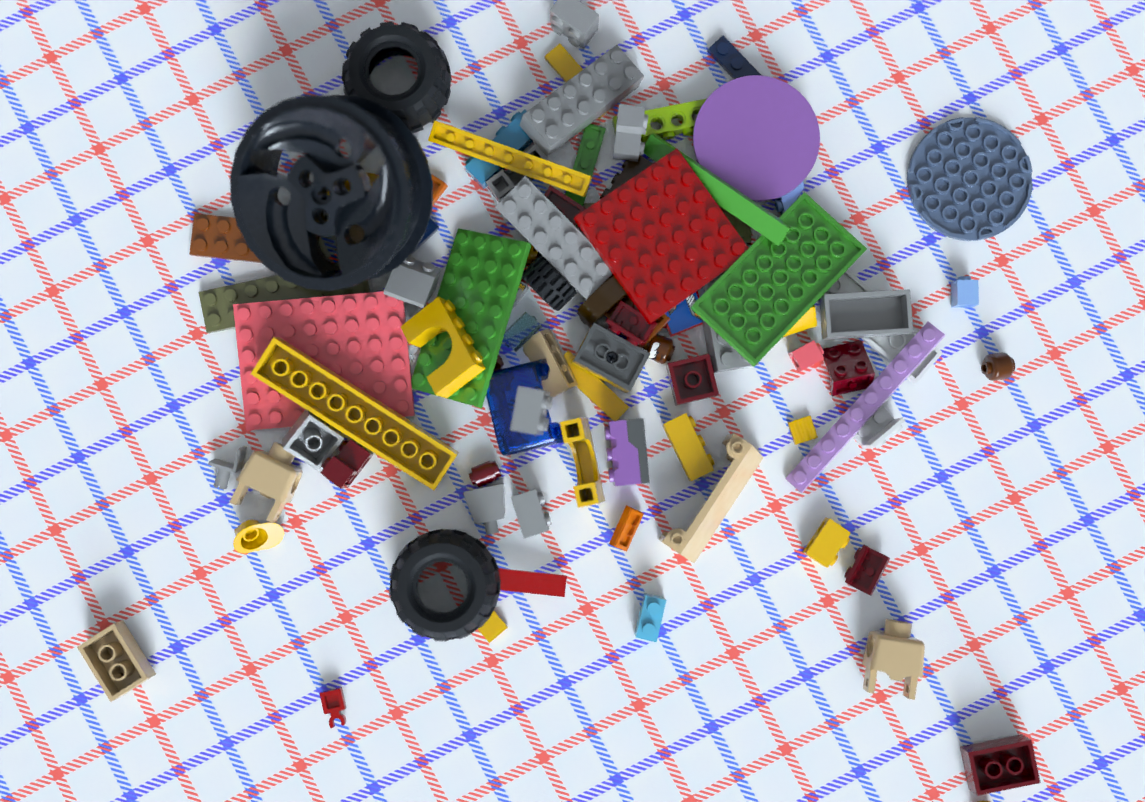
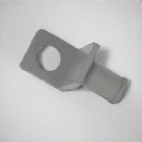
[208,446,247,489]

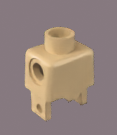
[229,442,303,523]
[862,619,925,700]

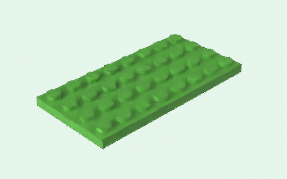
[691,192,867,367]
[411,228,531,409]

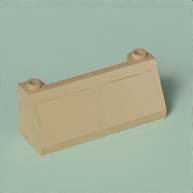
[658,433,764,563]

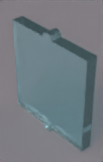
[503,311,542,352]

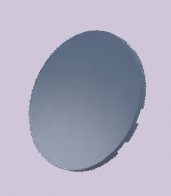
[907,117,1033,241]

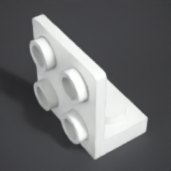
[853,405,905,449]

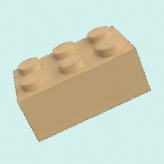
[77,620,156,702]

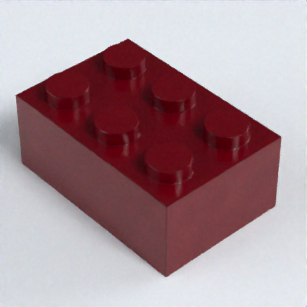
[960,734,1041,796]

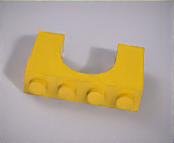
[400,297,486,398]
[560,417,605,508]

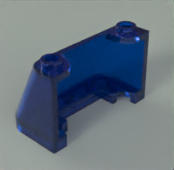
[486,359,564,456]

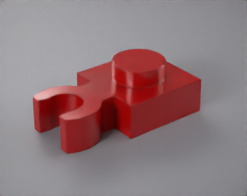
[319,687,346,728]

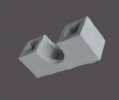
[486,144,549,202]

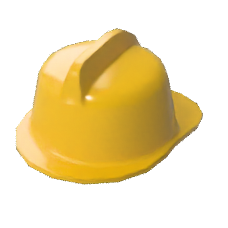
[233,519,284,554]

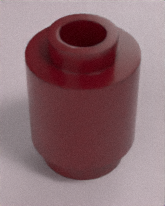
[469,460,501,487]

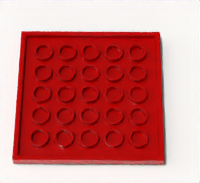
[574,148,748,324]

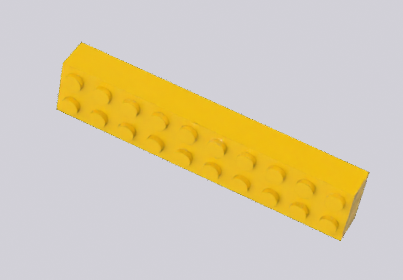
[251,337,459,491]

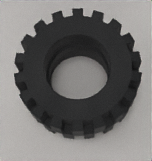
[522,255,577,311]

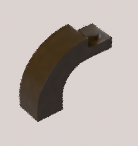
[577,276,627,328]

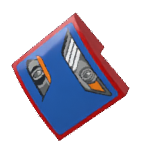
[665,291,703,337]

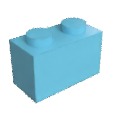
[635,593,667,642]

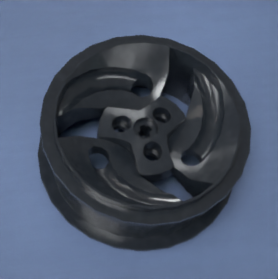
[230,95,433,291]

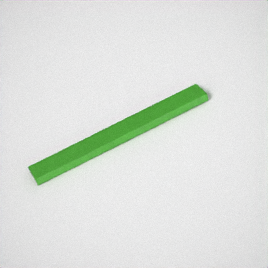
[644,133,791,246]

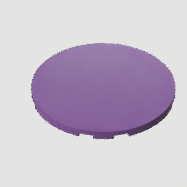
[693,75,820,202]

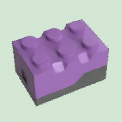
[604,418,650,486]

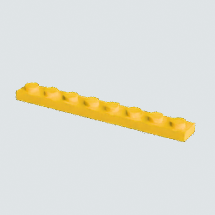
[428,120,592,197]

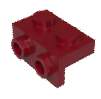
[605,301,658,346]
[844,544,890,596]

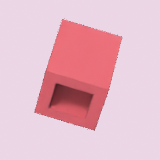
[788,340,824,372]

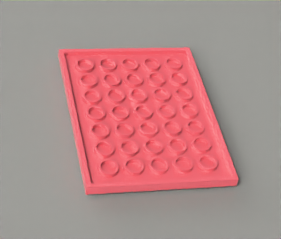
[233,291,415,431]

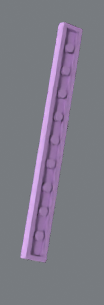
[785,321,945,493]

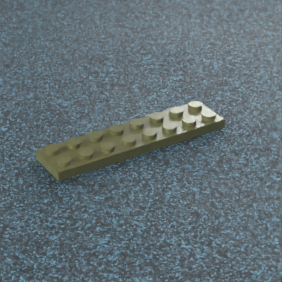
[198,262,371,333]

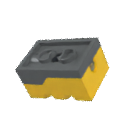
[571,323,651,393]

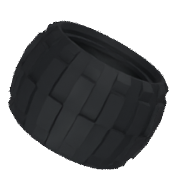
[342,21,452,133]
[389,529,501,642]

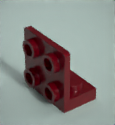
[822,340,875,396]

